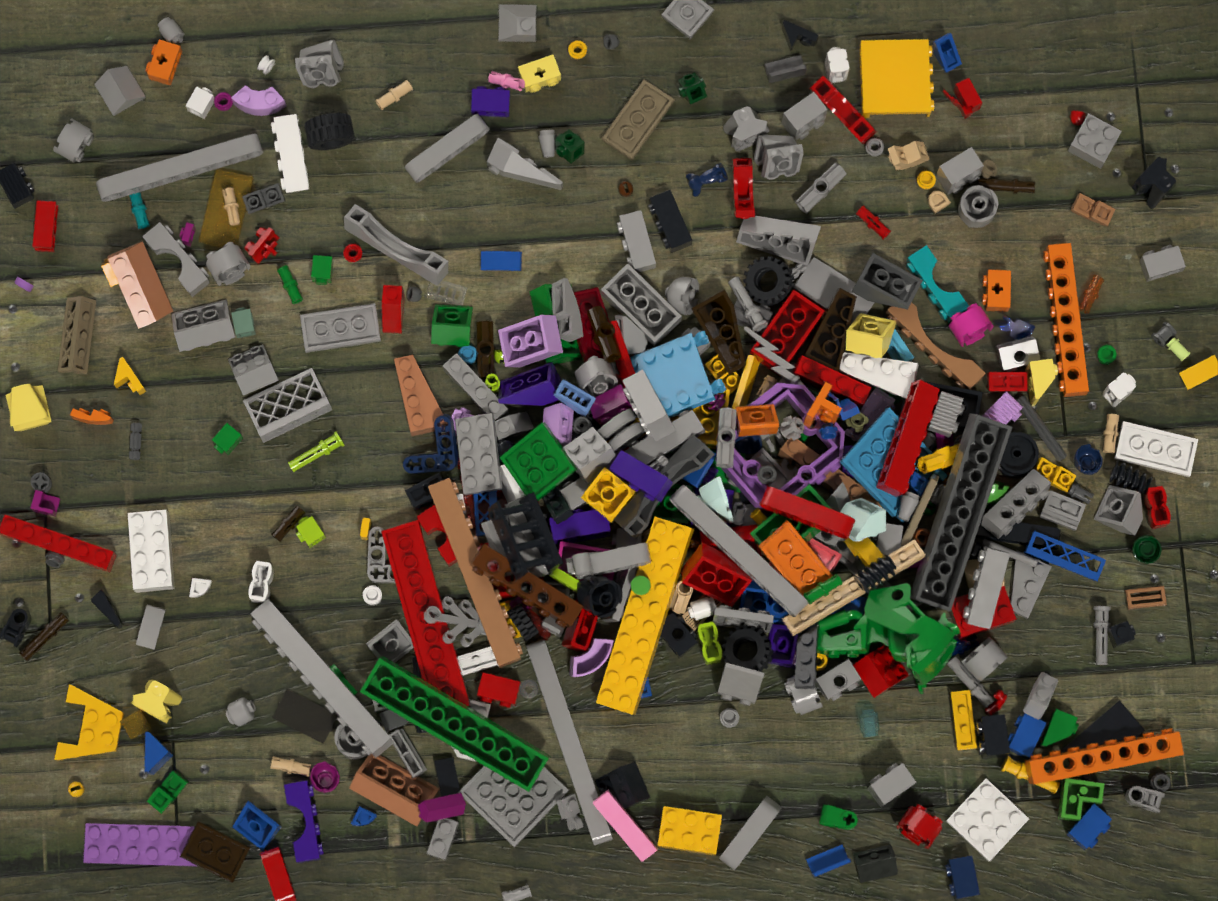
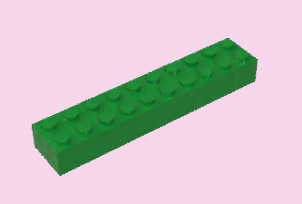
[360,656,550,792]

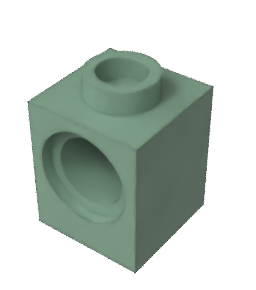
[231,307,256,339]

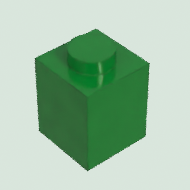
[311,255,334,285]
[212,423,243,455]

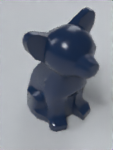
[686,163,728,197]

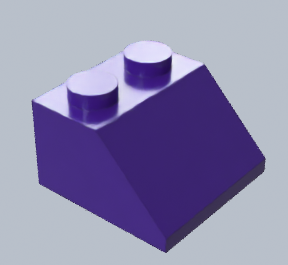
[768,624,798,669]

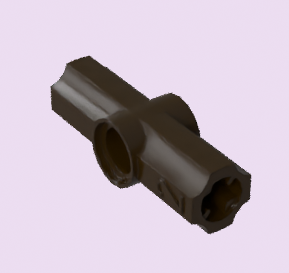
[587,306,621,363]
[477,321,494,380]

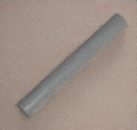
[982,539,1038,567]

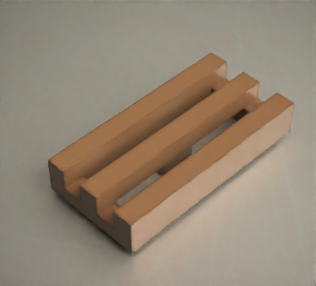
[1125,586,1167,610]

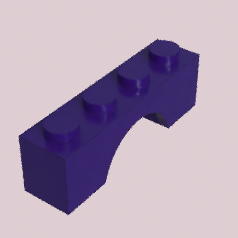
[284,781,324,863]

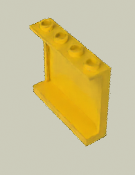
[859,39,934,118]

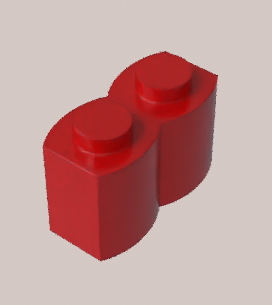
[1144,486,1171,529]

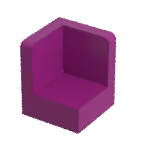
[30,490,60,517]

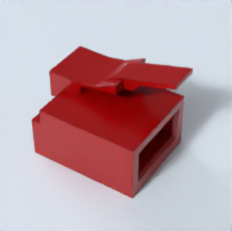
[942,78,982,119]

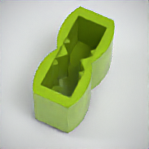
[698,622,722,665]

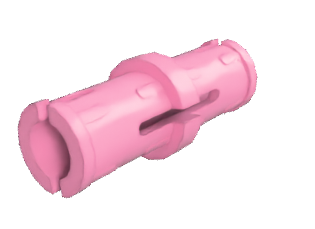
[488,71,525,91]

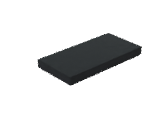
[1061,701,1145,781]

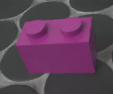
[591,384,634,427]

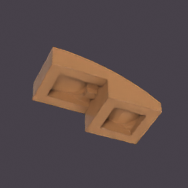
[1070,193,1115,226]

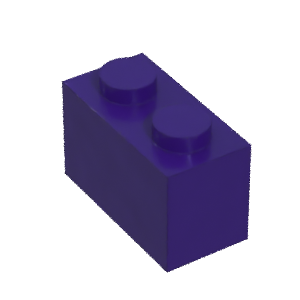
[471,86,510,117]

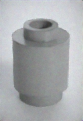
[158,17,184,45]

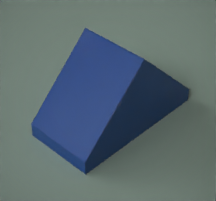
[932,33,962,73]

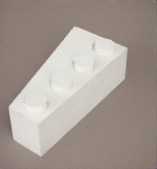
[271,114,310,193]

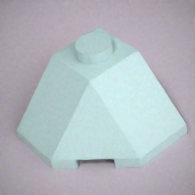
[697,476,733,523]

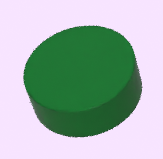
[1097,345,1117,365]

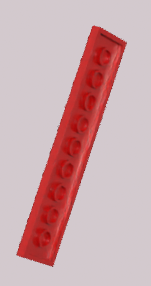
[381,520,471,707]

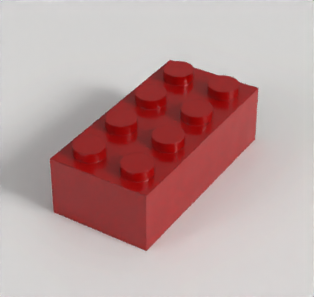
[750,290,825,376]

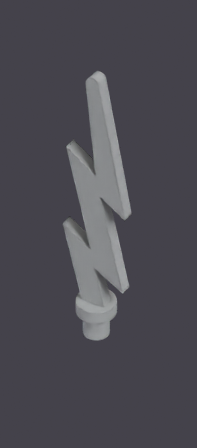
[744,326,804,385]

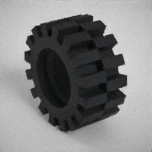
[507,603,539,641]

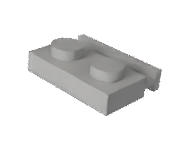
[1040,490,1086,531]

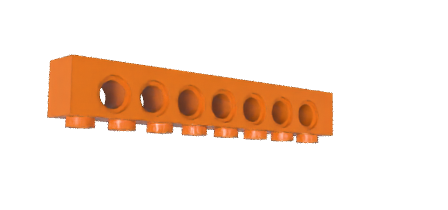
[1043,243,1089,397]
[1025,728,1184,785]

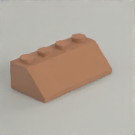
[107,241,173,329]
[349,754,439,826]

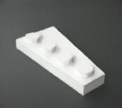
[839,352,918,399]

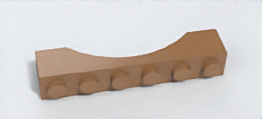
[886,302,986,390]

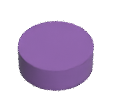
[14,276,34,292]

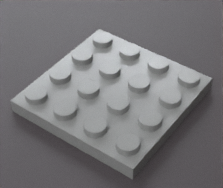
[458,766,569,848]

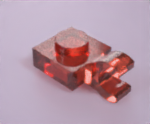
[526,608,551,641]

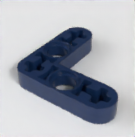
[403,414,458,473]

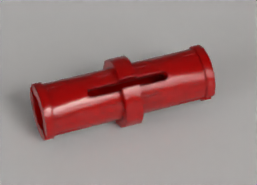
[856,205,891,240]

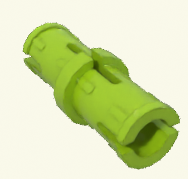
[485,374,500,393]

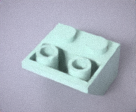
[840,498,886,542]

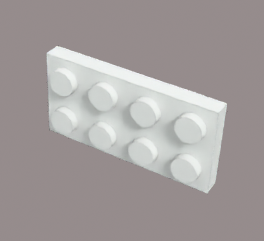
[1114,421,1198,477]

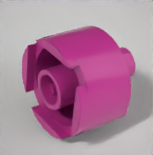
[949,303,993,347]

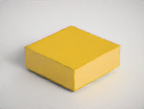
[360,518,371,540]

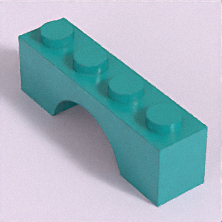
[906,245,969,323]

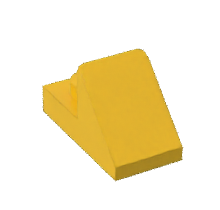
[114,357,146,395]

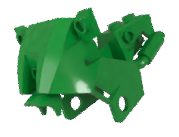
[818,584,961,694]

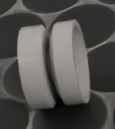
[597,408,645,453]

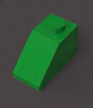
[1040,709,1079,748]

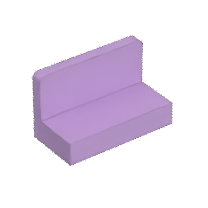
[543,403,574,446]

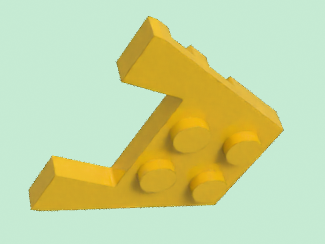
[54,685,124,761]

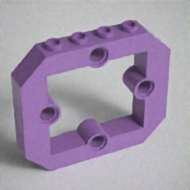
[715,383,845,508]

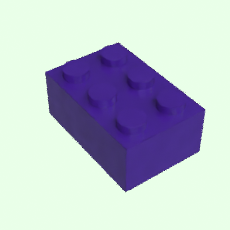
[549,507,611,546]

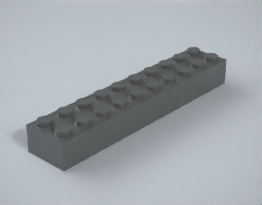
[910,414,1012,612]

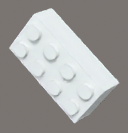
[128,510,175,593]

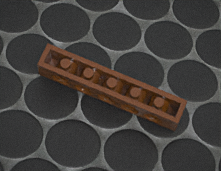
[470,544,584,628]

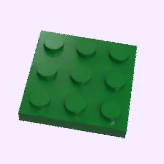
[500,422,577,501]

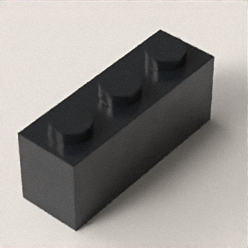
[647,190,692,253]

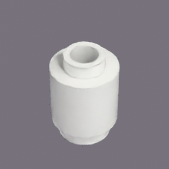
[687,597,716,621]

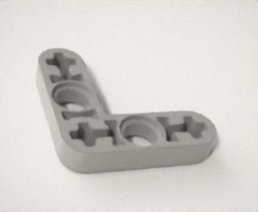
[367,526,396,584]

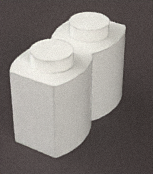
[248,561,274,604]

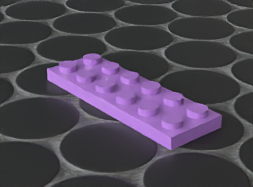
[83,823,197,866]

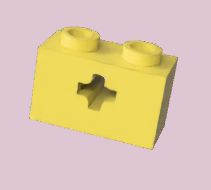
[518,55,561,93]

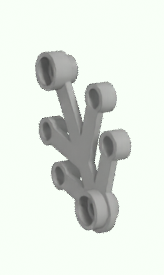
[424,596,486,647]

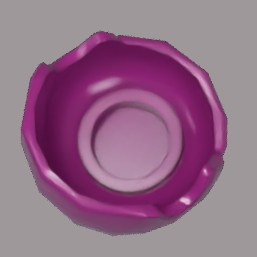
[310,761,340,793]

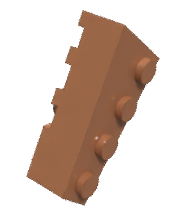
[394,355,448,436]

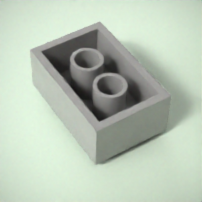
[622,370,676,442]

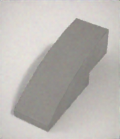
[552,278,583,342]

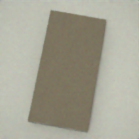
[601,79,675,161]
[901,473,940,547]

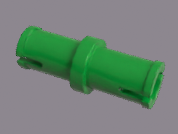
[277,265,303,304]
[803,574,843,605]

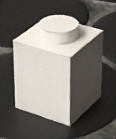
[186,87,214,119]

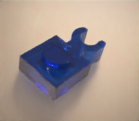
[998,316,1035,340]

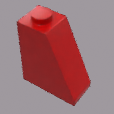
[382,285,405,334]

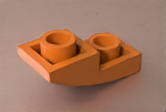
[70,408,114,425]

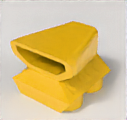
[581,468,635,523]

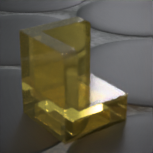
[120,710,152,739]

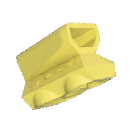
[6,384,52,431]
[131,680,182,724]

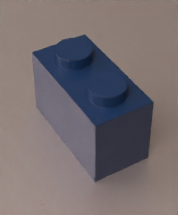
[945,856,980,900]

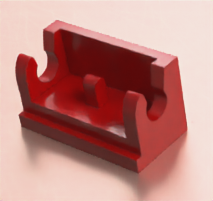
[986,372,1027,391]

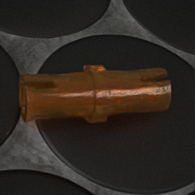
[1079,275,1105,314]

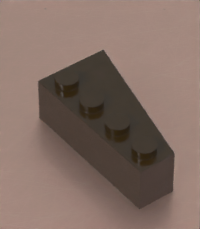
[803,288,857,372]

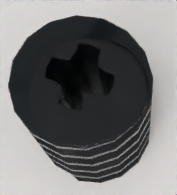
[1109,460,1153,494]
[853,553,897,594]

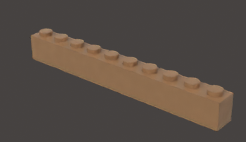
[428,478,523,668]

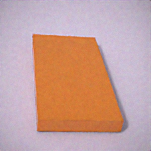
[758,521,833,597]

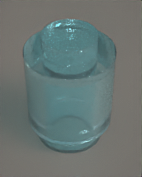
[858,709,880,738]

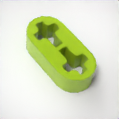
[549,568,580,593]

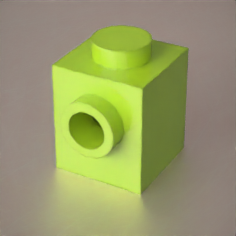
[296,516,326,548]

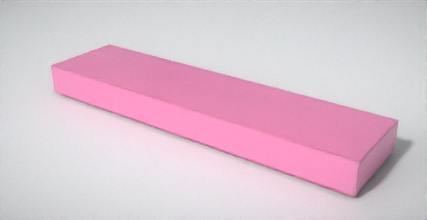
[593,790,657,862]

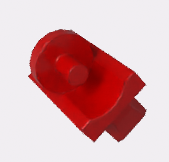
[244,227,279,264]

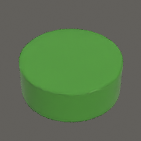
[631,575,651,595]

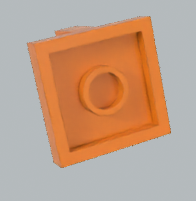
[804,382,842,428]

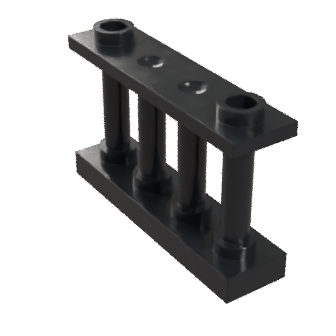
[487,493,563,580]

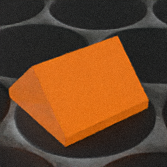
[736,404,779,437]

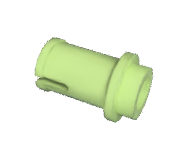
[1166,337,1190,361]

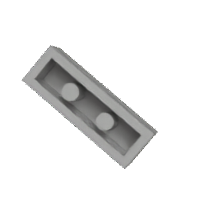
[617,210,656,273]

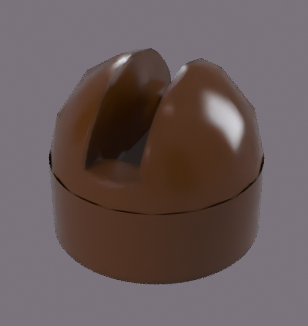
[618,181,633,197]

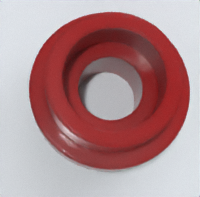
[343,244,362,263]

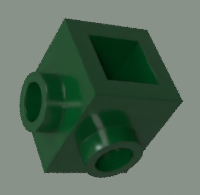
[678,72,707,105]
[555,129,585,164]

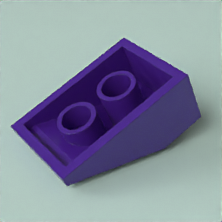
[498,362,562,406]

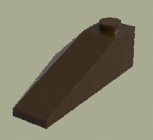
[691,289,746,375]

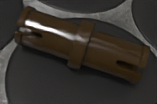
[271,505,305,542]

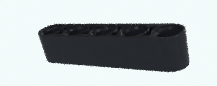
[975,516,1061,550]

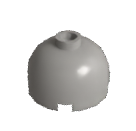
[665,277,699,315]

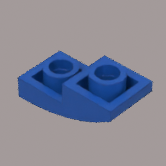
[481,251,522,271]

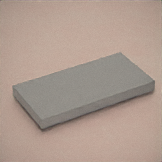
[793,257,875,325]
[300,303,381,353]

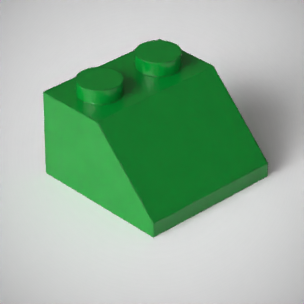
[431,304,473,347]

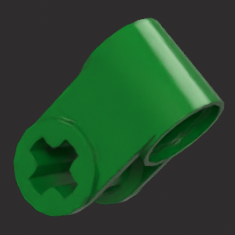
[819,804,858,830]

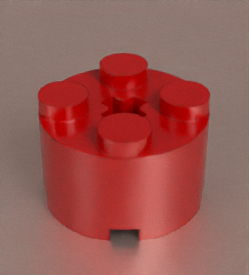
[896,804,943,849]

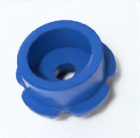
[819,423,838,439]

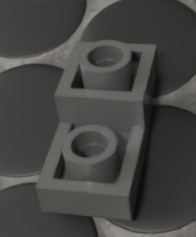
[242,183,286,214]

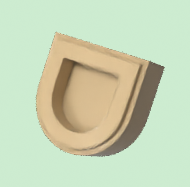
[928,191,951,214]

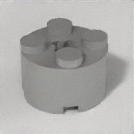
[53,119,94,163]
[958,185,998,228]
[206,242,250,286]
[575,356,618,397]
[961,637,1008,682]
[784,676,823,715]
[334,724,368,759]

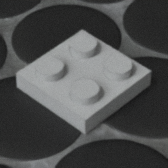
[661,0,714,39]

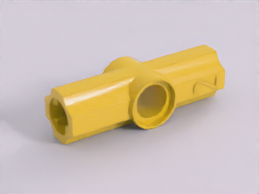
[917,443,960,474]

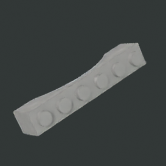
[344,204,449,286]

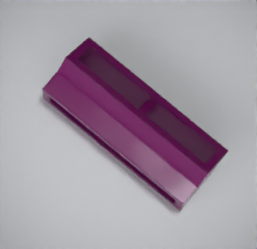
[418,793,466,822]

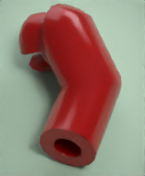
[984,690,1007,716]

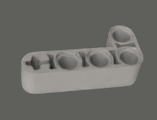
[572,543,651,579]
[719,796,782,871]

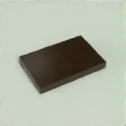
[179,821,250,883]

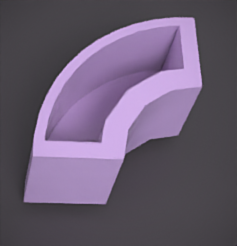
[231,85,286,116]
[569,638,614,677]

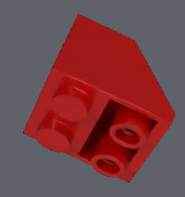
[853,645,909,698]

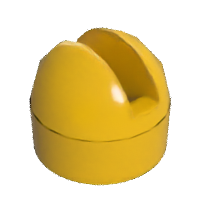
[68,781,85,797]

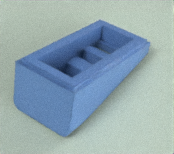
[553,379,596,417]

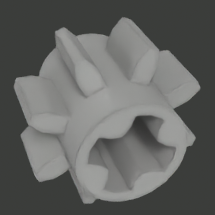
[780,415,804,441]

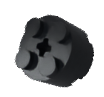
[577,575,623,618]

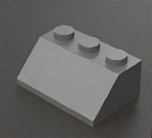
[171,299,235,352]

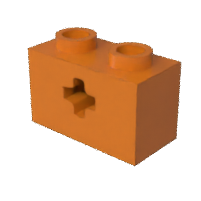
[146,39,183,86]
[982,270,1011,312]

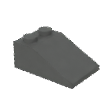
[851,253,923,310]

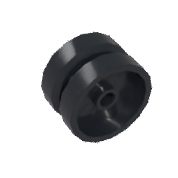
[998,432,1039,478]

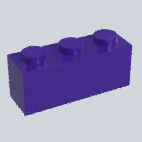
[609,450,673,502]

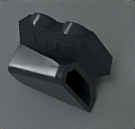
[1132,156,1176,209]

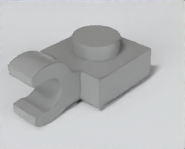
[556,794,583,830]

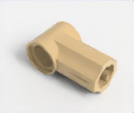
[670,575,694,614]

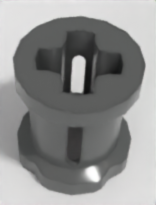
[1151,322,1177,347]

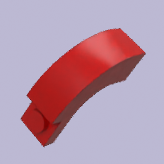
[733,158,755,219]

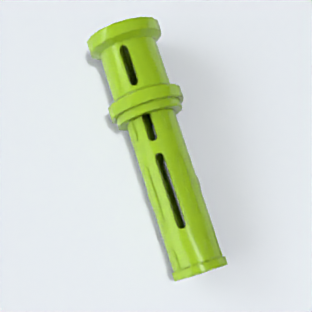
[288,431,345,472]

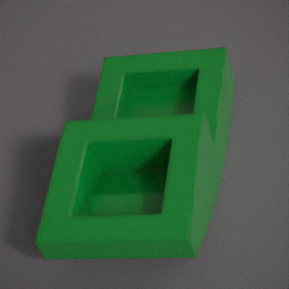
[147,770,189,814]

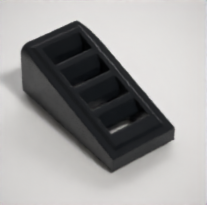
[91,589,123,629]

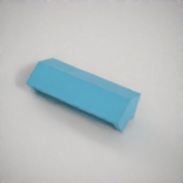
[887,318,914,362]

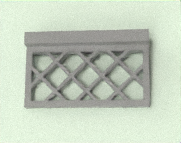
[243,368,332,443]

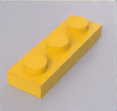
[950,690,977,751]

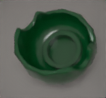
[1132,535,1162,564]

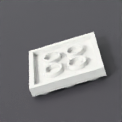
[946,779,1029,862]

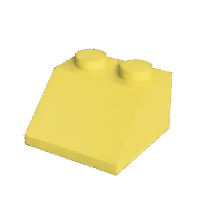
[846,313,896,358]
[1025,359,1058,406]

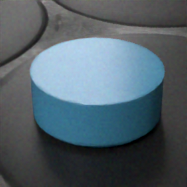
[458,345,477,365]

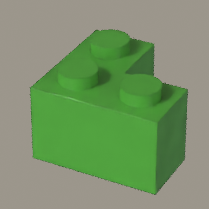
[1058,778,1104,822]

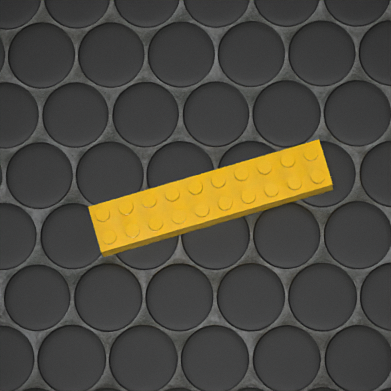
[596,517,694,715]

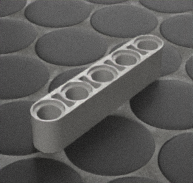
[405,114,490,183]

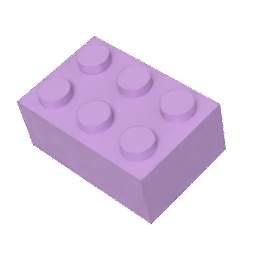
[498,315,563,368]

